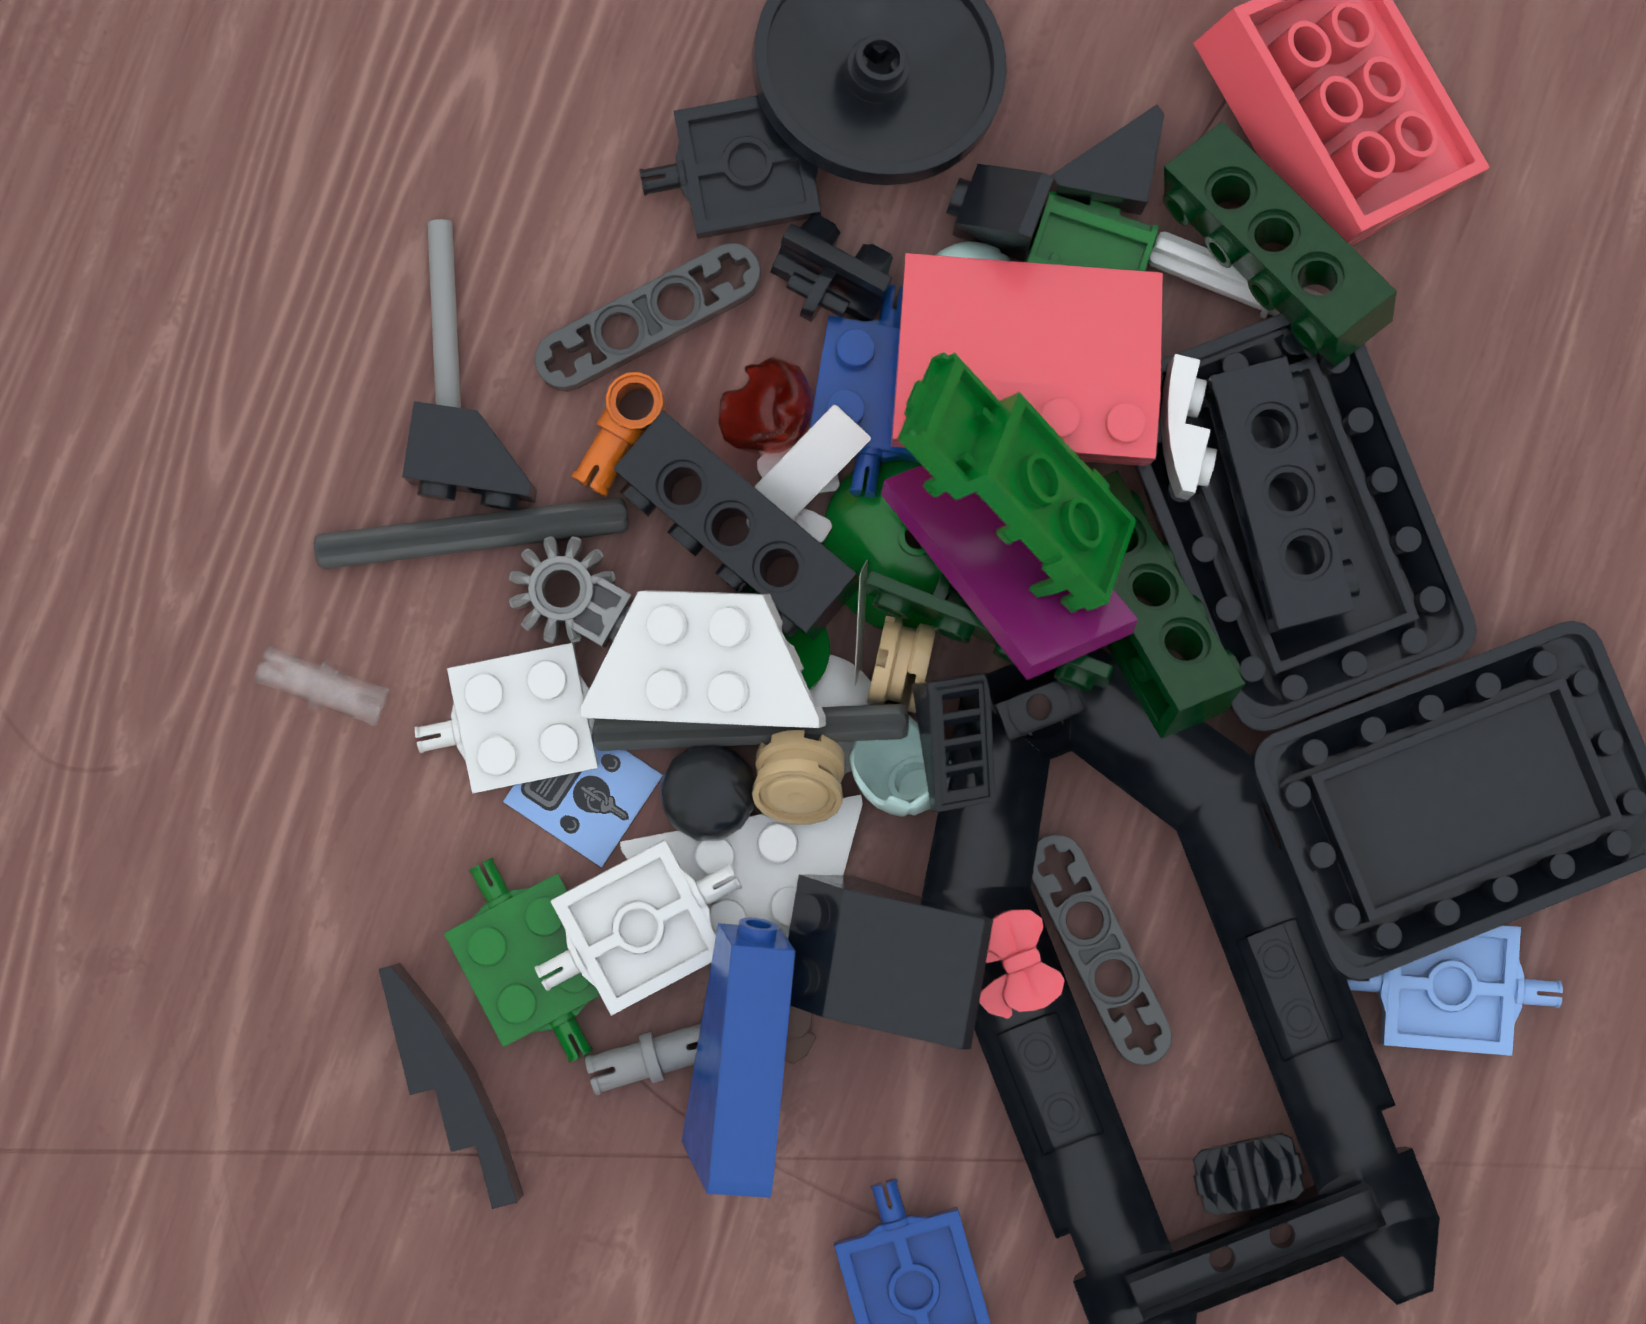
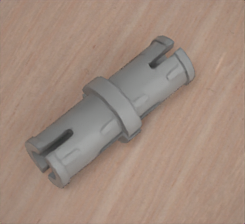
[585,1023,701,1096]

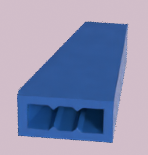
[681,918,795,1198]

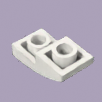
[1161,354,1217,500]

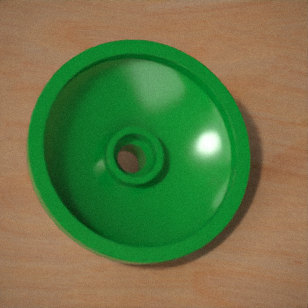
[821,460,942,634]

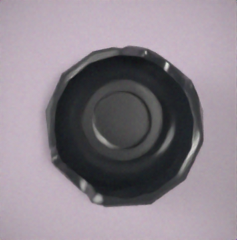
[660,745,756,841]

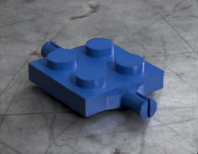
[809,285,920,497]
[834,1179,991,1324]

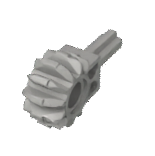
[509,536,634,648]

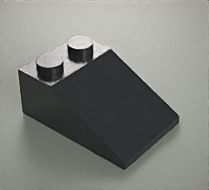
[788,875,993,1050]

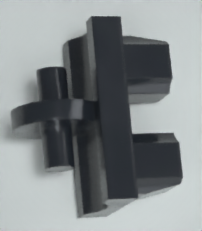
[770,213,893,322]

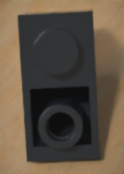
[402,401,537,511]

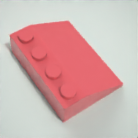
[1193,0,1490,246]
[891,253,1163,466]

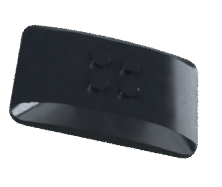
[1134,314,1477,732]
[1251,621,1646,981]

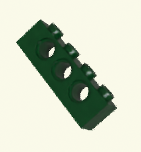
[1163,121,1397,367]
[1102,470,1245,739]

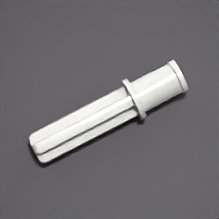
[1148,232,1323,319]

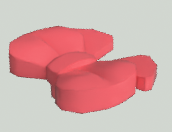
[979,909,1065,1019]

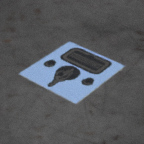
[503,734,663,868]

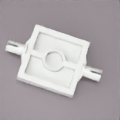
[415,643,599,794]
[535,839,742,1016]

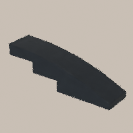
[379,963,524,1209]

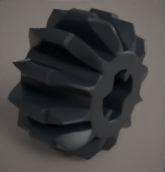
[1193,1133,1304,1215]

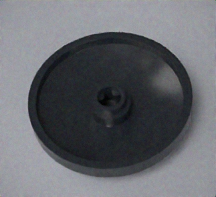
[752,0,1007,185]

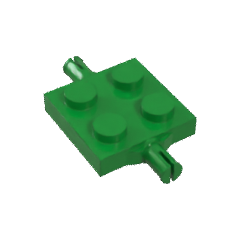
[444,858,600,1063]

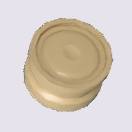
[867,616,936,713]
[752,730,846,825]

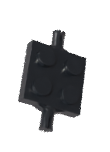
[639,96,821,239]

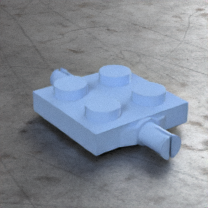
[1346,925,1563,1056]

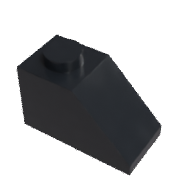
[946,164,1054,262]

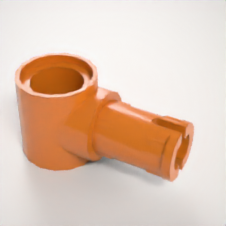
[570,372,667,497]

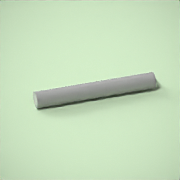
[427,219,461,408]

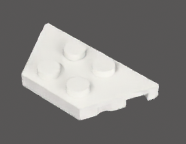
[580,590,826,728]
[620,794,863,939]

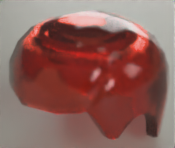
[718,357,813,454]

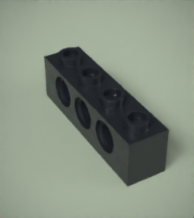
[1205,356,1360,634]
[613,411,859,641]

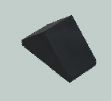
[1049,105,1164,215]

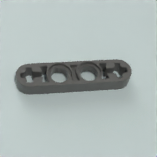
[535,243,761,392]
[1032,834,1172,1065]

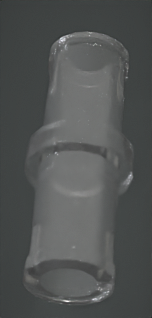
[255,645,390,727]

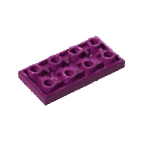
[881,465,1138,680]

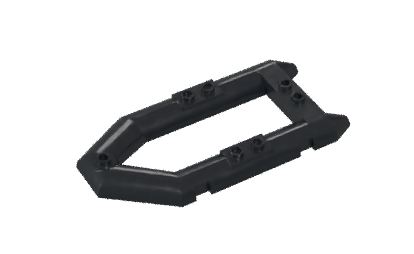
[922,648,1440,1324]

